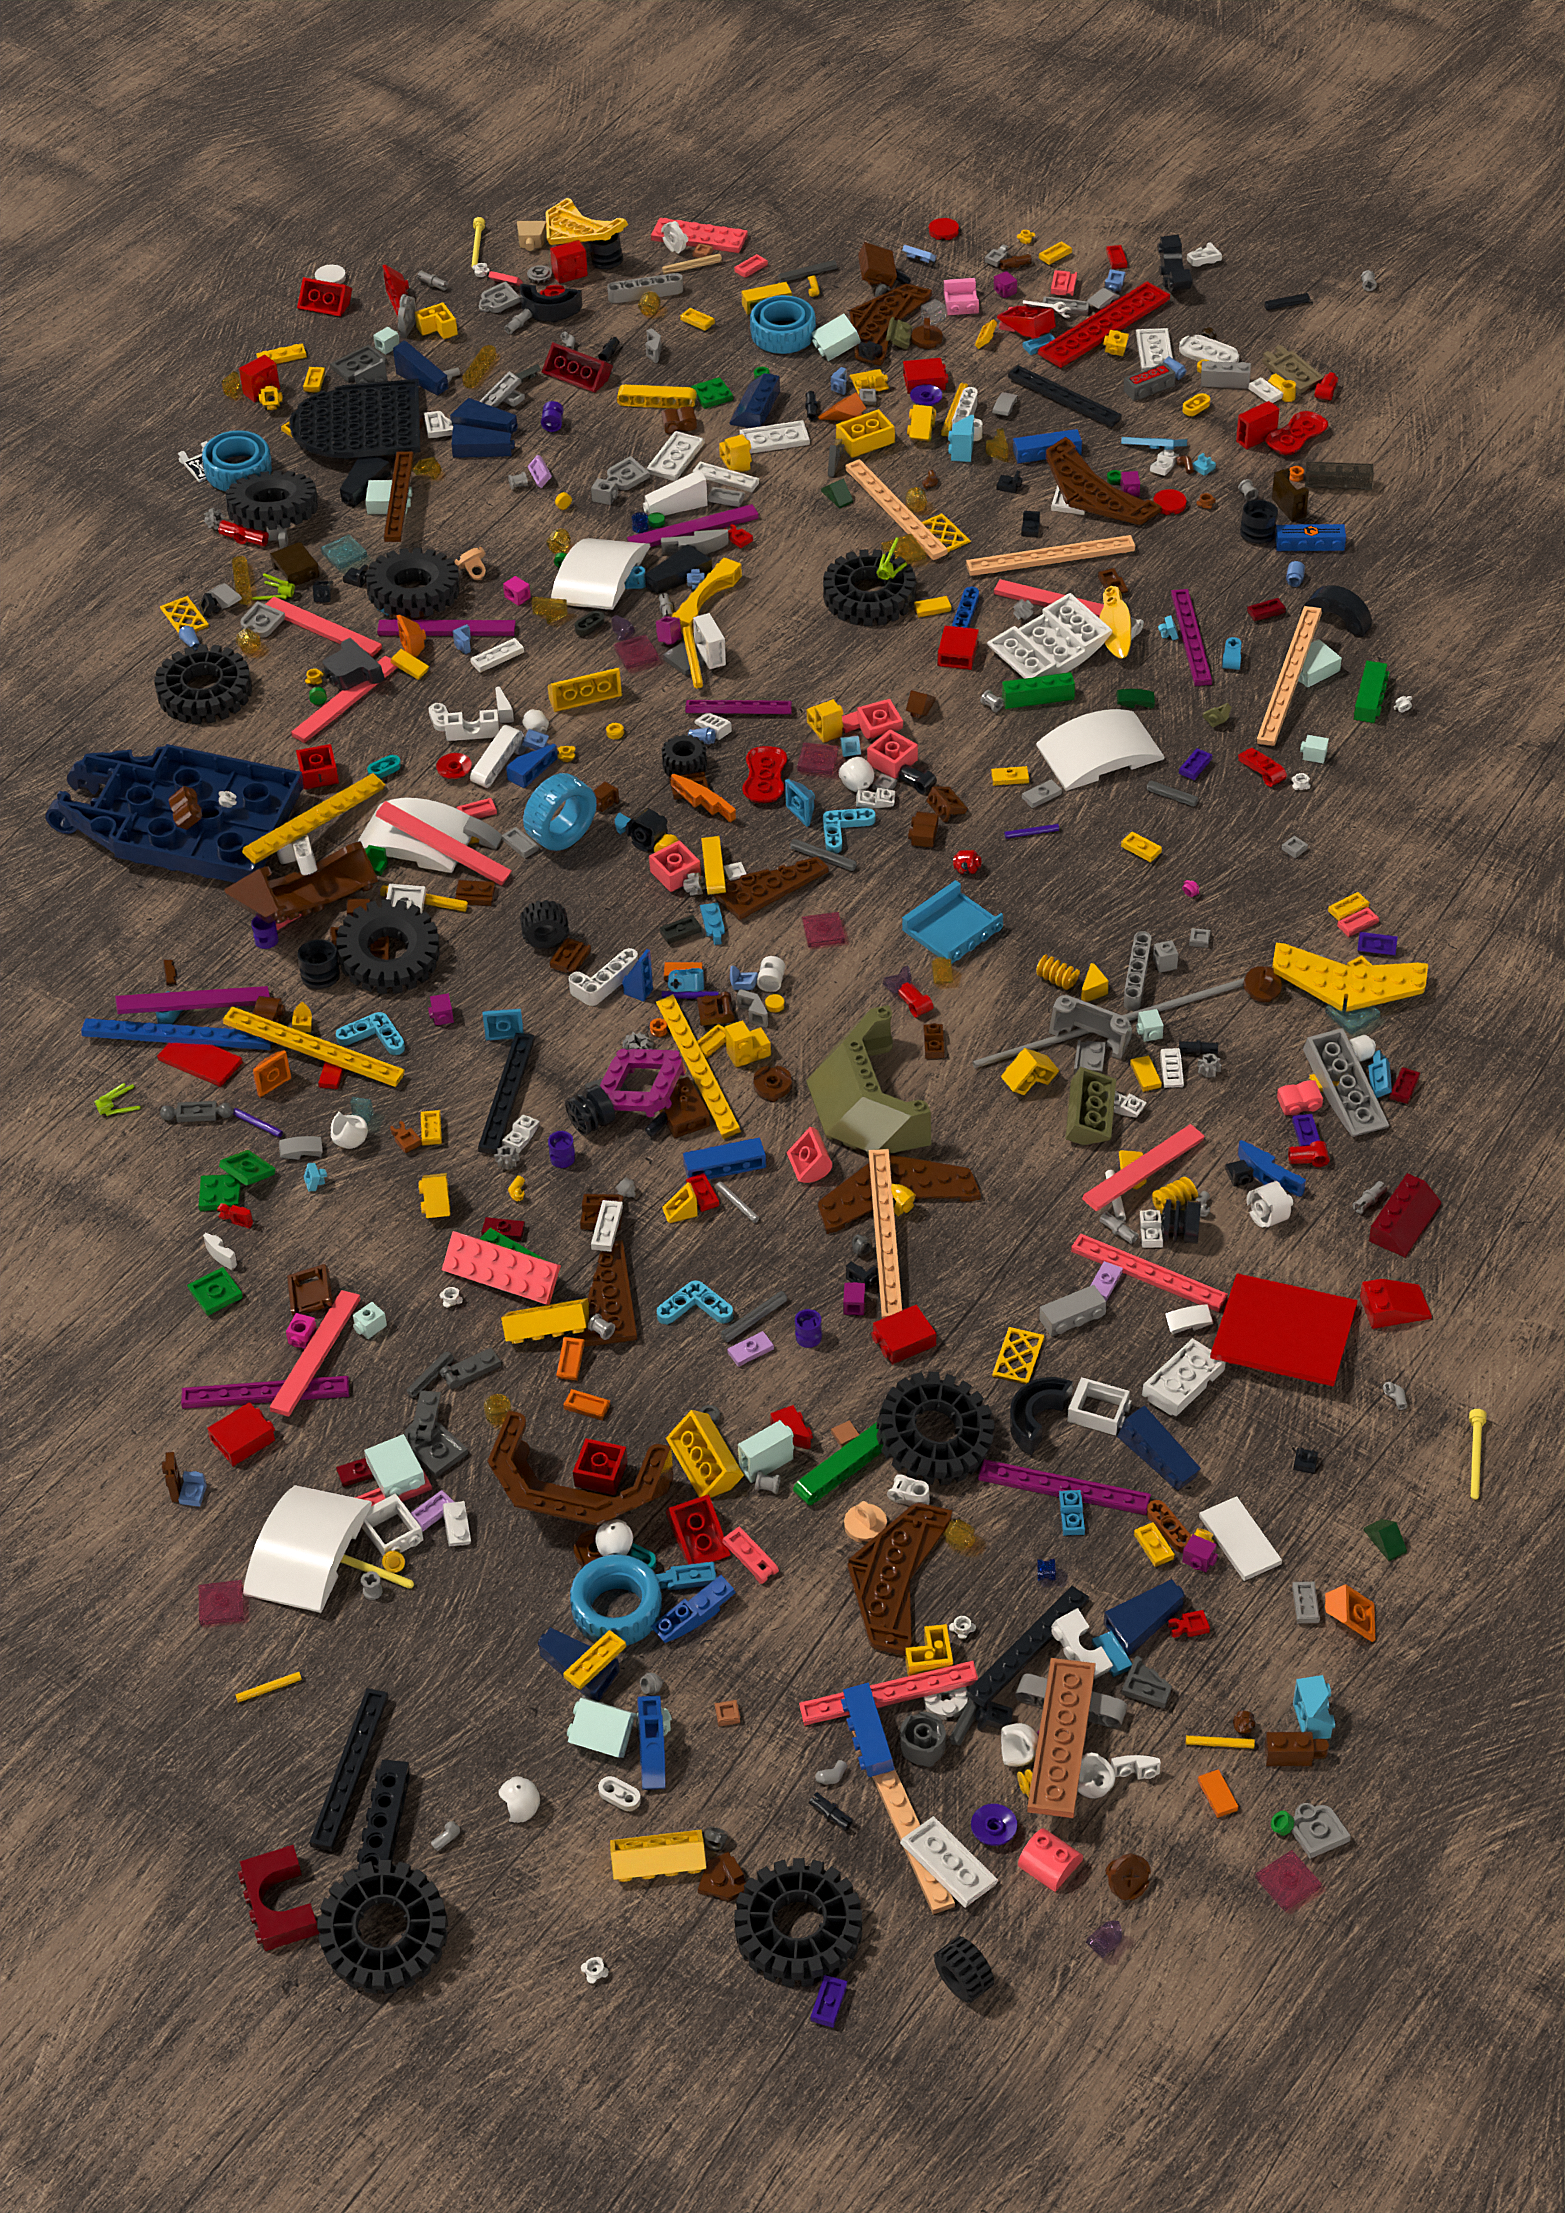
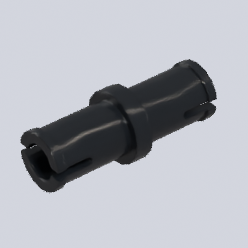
[598,337,620,362]
[805,391,818,421]
[1179,1040,1219,1055]
[809,1792,854,1831]

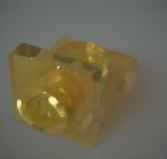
[222,371,241,399]
[413,457,442,480]
[931,957,953,984]

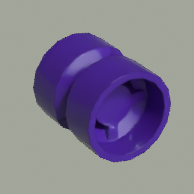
[541,401,564,432]
[251,916,279,949]
[548,1131,575,1168]
[795,1309,822,1348]

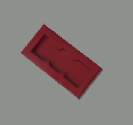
[1247,598,1286,622]
[1389,1067,1421,1104]
[481,1217,525,1241]
[336,1458,374,1487]

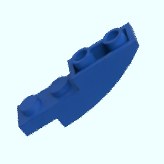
[1238,1140,1306,1197]
[651,1575,736,1643]
[637,1696,665,1790]

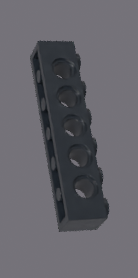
[354,1760,411,1872]

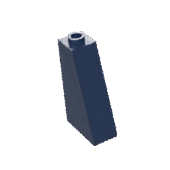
[393,340,448,396]
[450,398,518,435]
[451,424,515,458]
[1103,1579,1185,1656]
[538,1627,620,1702]

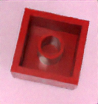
[550,240,588,284]
[239,354,280,403]
[296,744,339,790]
[573,1438,628,1495]

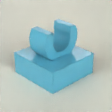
[1193,453,1216,476]
[1158,615,1179,641]
[840,735,861,757]
[304,1163,327,1191]

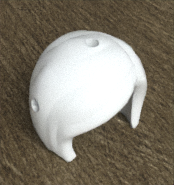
[839,757,874,792]
[331,1111,368,1149]
[596,1519,633,1556]
[1001,1723,1039,1767]
[1078,1752,1115,1798]
[499,1776,540,1823]

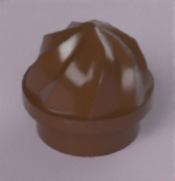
[1233,1711,1256,1734]

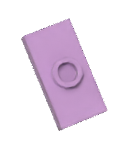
[528,455,552,488]
[1090,1261,1123,1301]
[727,1331,774,1367]
[411,1490,454,1531]

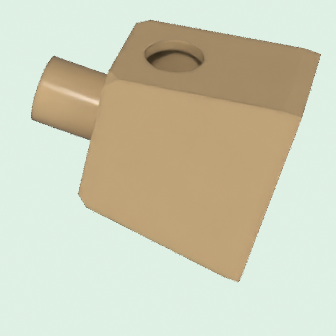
[517,221,547,251]

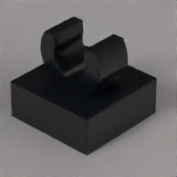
[199,593,220,617]
[1293,1447,1318,1474]

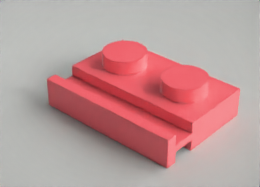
[1051,270,1077,296]

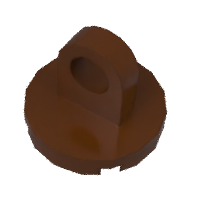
[911,317,943,349]
[1243,966,1282,1002]
[1105,1853,1151,1901]

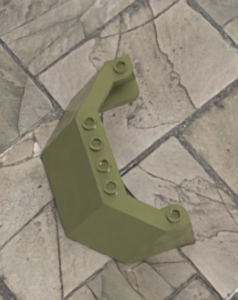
[806,1005,931,1155]

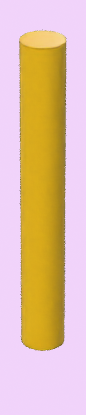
[235,1672,302,1703]
[1186,1735,1255,1748]

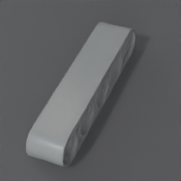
[607,273,683,303]
[1124,931,1151,1011]
[1015,1674,1128,1728]

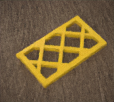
[921,513,971,552]
[160,596,209,633]
[992,1327,1045,1384]

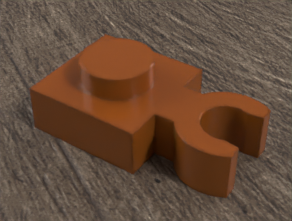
[390,1121,422,1153]

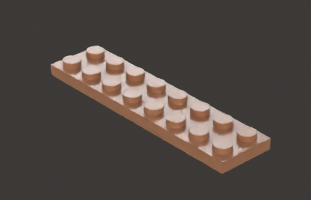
[1027,1658,1096,1818]

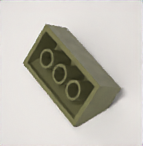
[1065,1067,1116,1145]

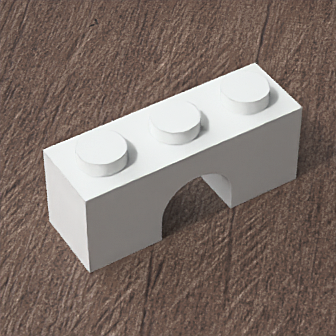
[444,709,499,741]
[1051,1608,1113,1679]

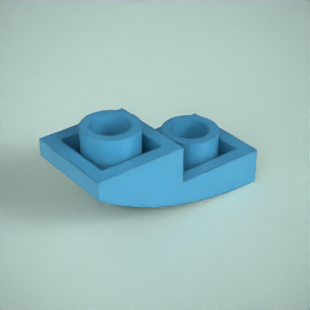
[1059,1490,1085,1536]

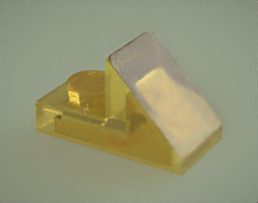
[986,428,1008,462]
[532,597,568,624]

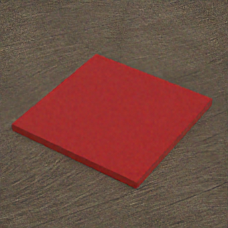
[1210,1273,1358,1387]

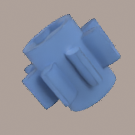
[687,569,704,590]

